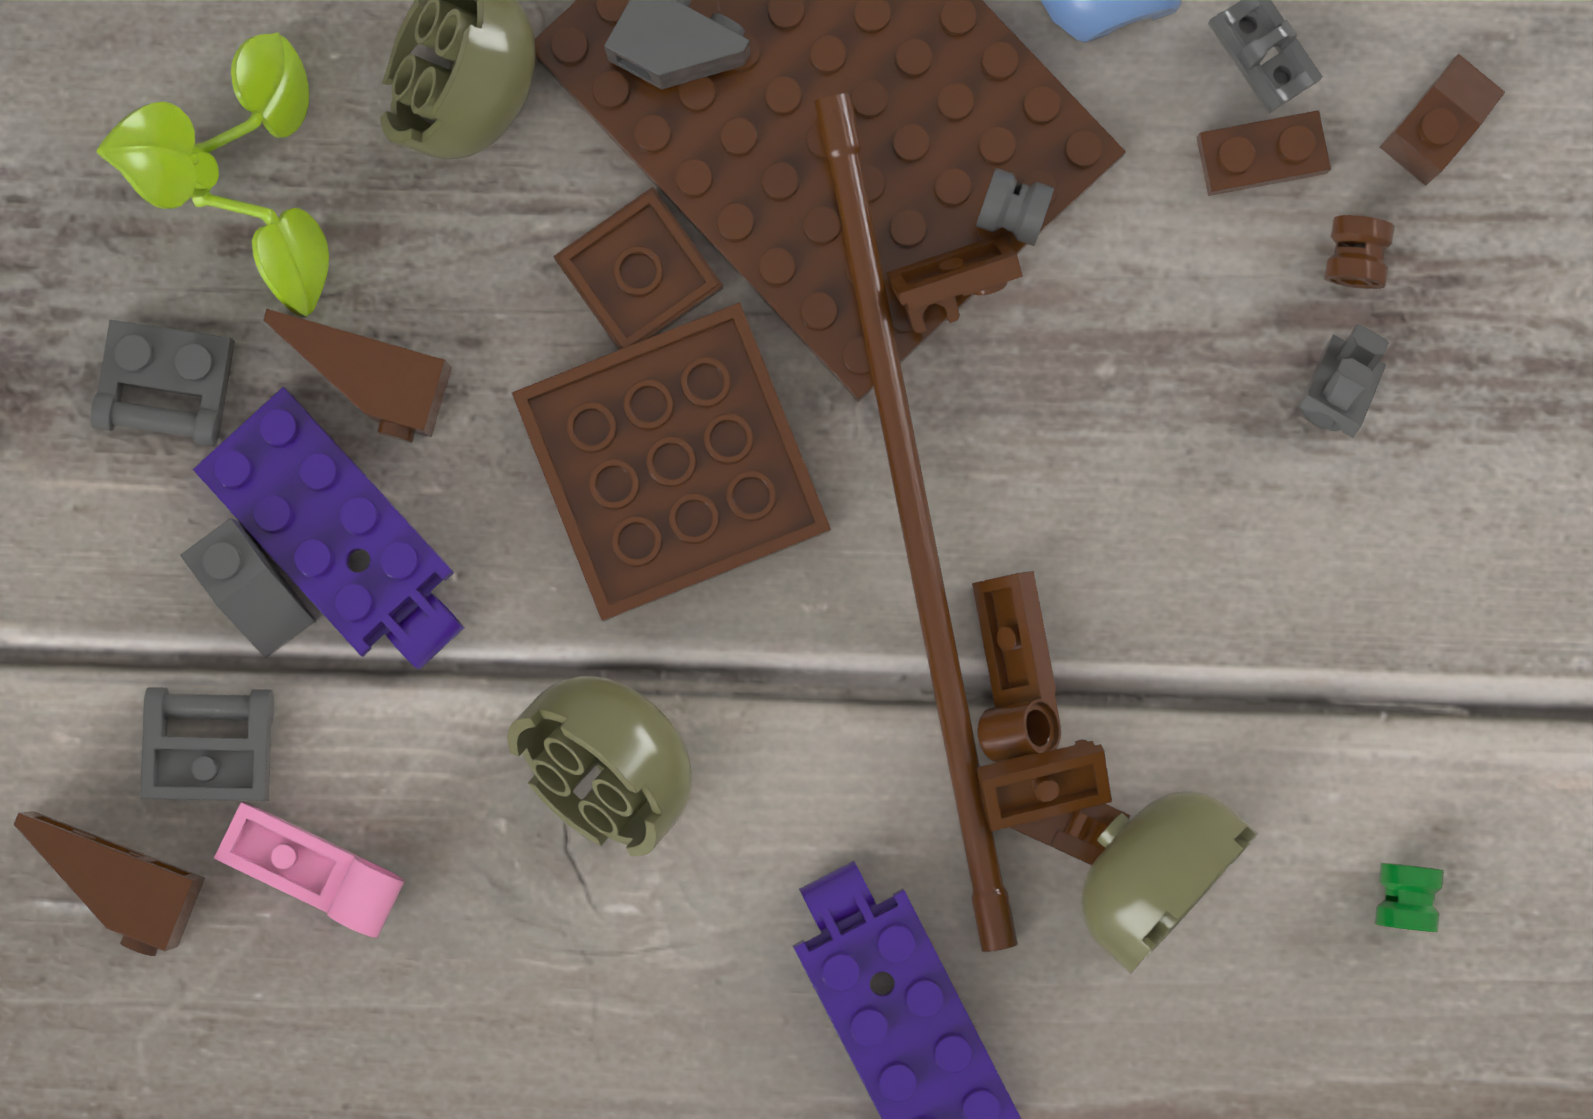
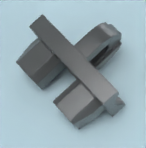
[1208,0,1323,114]
[1299,325,1389,438]

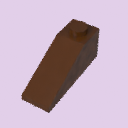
[263,309,452,443]
[14,811,205,956]

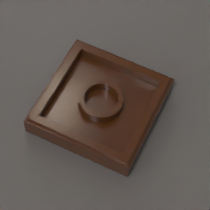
[553,187,724,350]

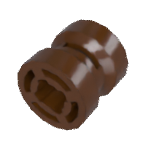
[1324,215,1395,289]

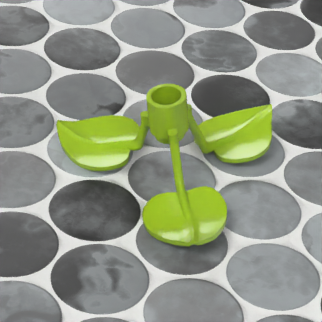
[96,32,329,317]

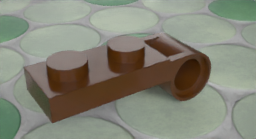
[972,571,1061,762]

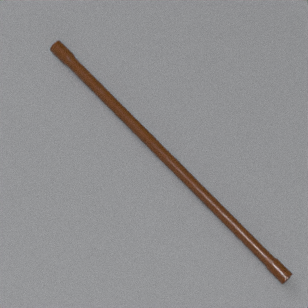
[814,93,1018,952]

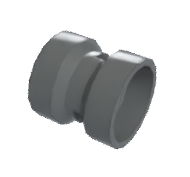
[976,168,1054,246]

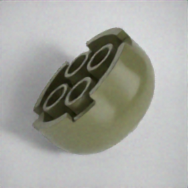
[380,0,535,159]
[507,676,692,856]
[1081,791,1258,974]

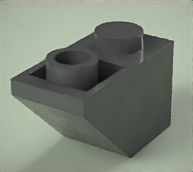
[604,0,750,89]

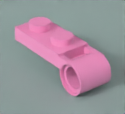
[214,802,405,938]

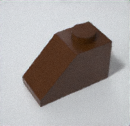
[1379,53,1505,186]

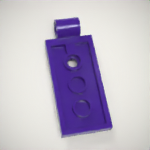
[192,387,464,670]
[793,860,1021,1119]

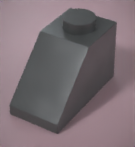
[180,518,316,658]

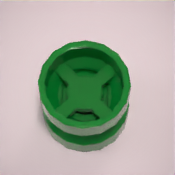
[1375,863,1444,932]

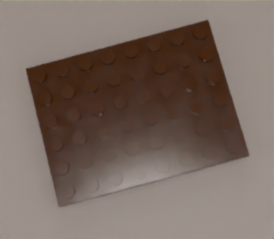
[535,0,1126,402]

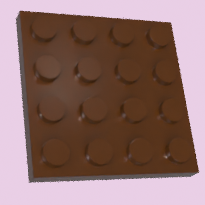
[512,302,831,622]

